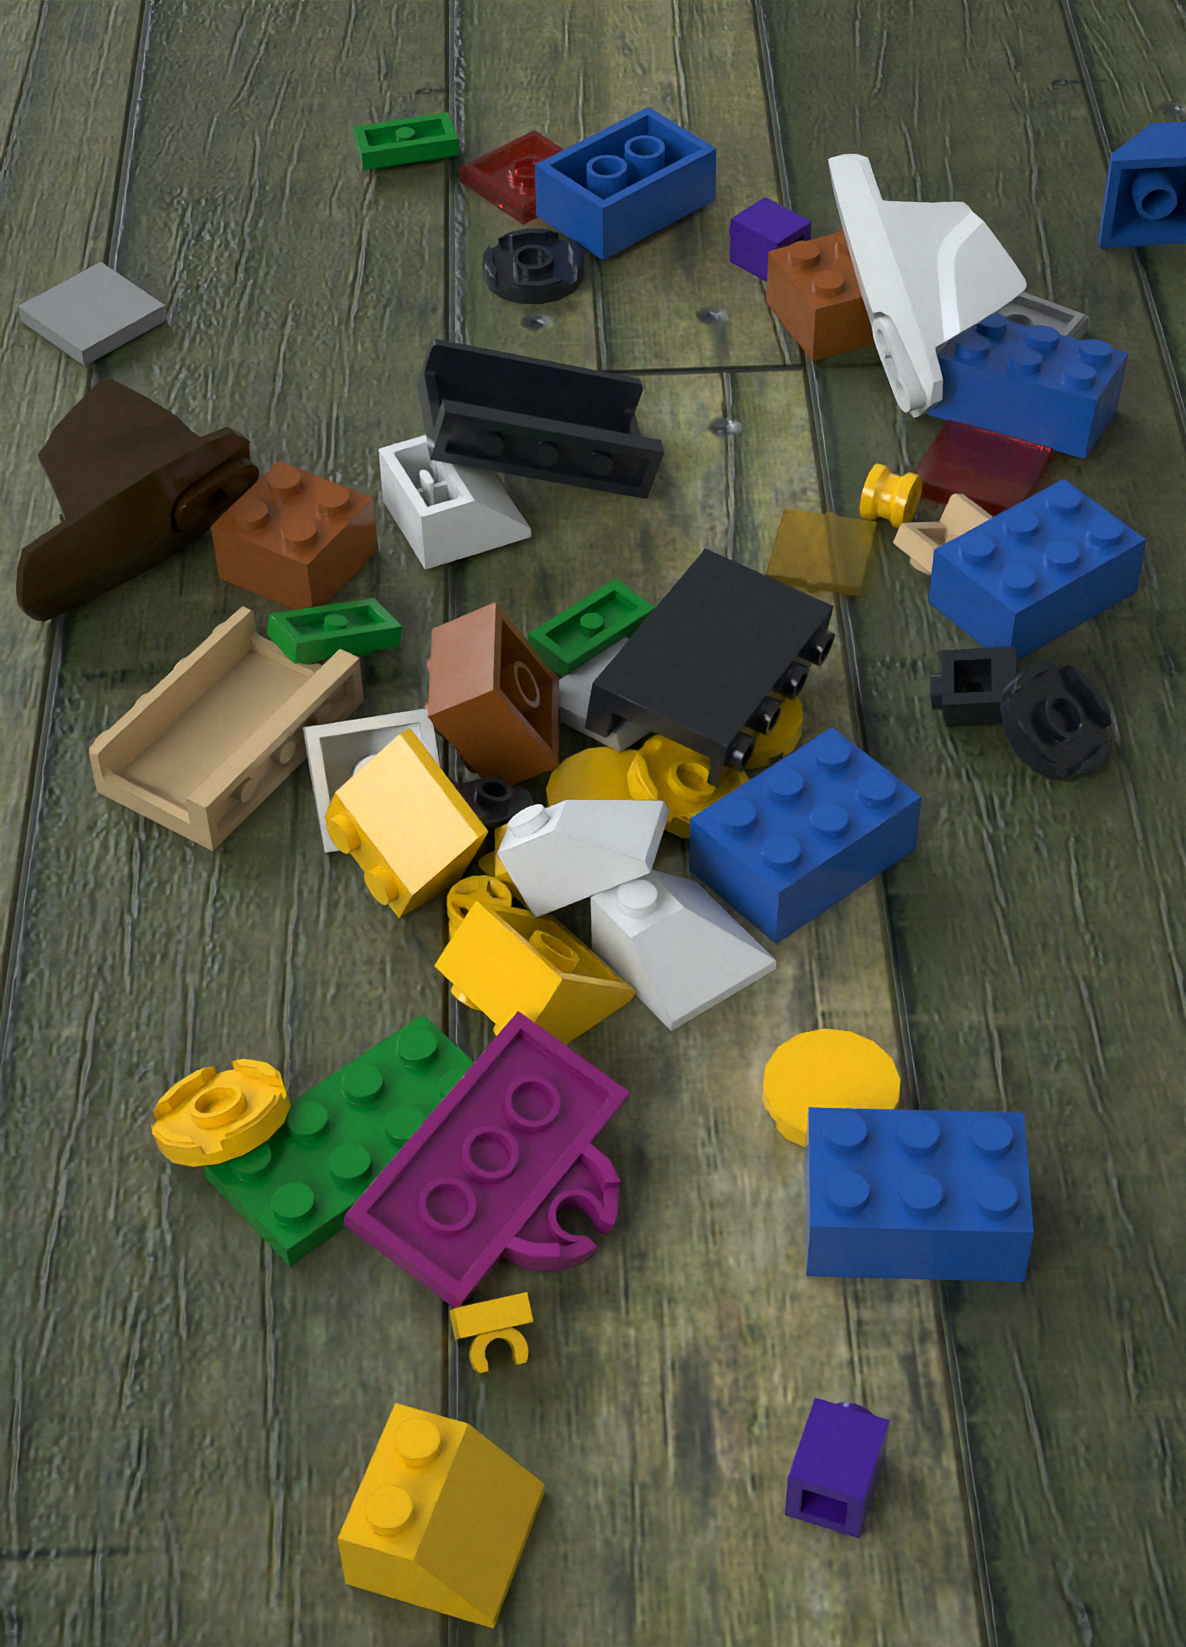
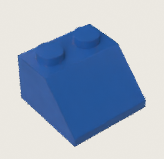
[1098,122,1186,248]

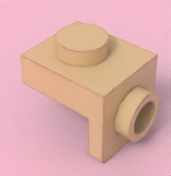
[893,494,993,575]

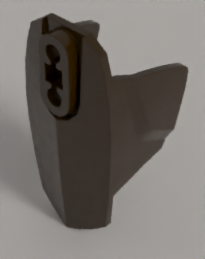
[16,378,259,622]

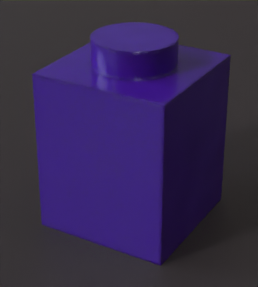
[729,197,811,282]
[785,1398,890,1538]

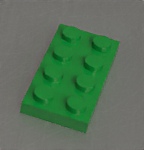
[203,1014,474,1266]

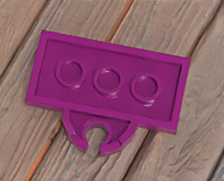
[344,1011,630,1308]

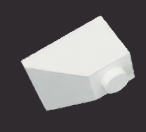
[303,708,440,853]
[497,800,670,918]
[591,870,776,1031]

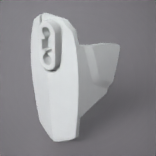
[828,154,1027,418]

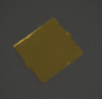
[766,509,877,596]

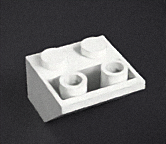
[378,435,531,570]

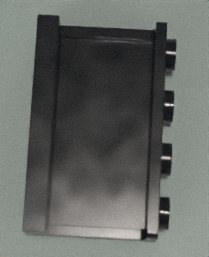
[417,339,664,499]
[585,548,835,788]

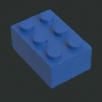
[535,107,716,260]
[927,312,1129,459]
[928,479,1146,661]
[689,727,922,944]
[805,1107,1034,1282]

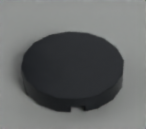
[482,228,584,304]
[1000,659,1113,782]

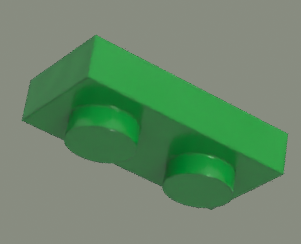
[353,112,459,170]
[528,578,656,677]
[267,598,403,665]

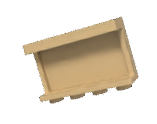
[89,606,364,851]

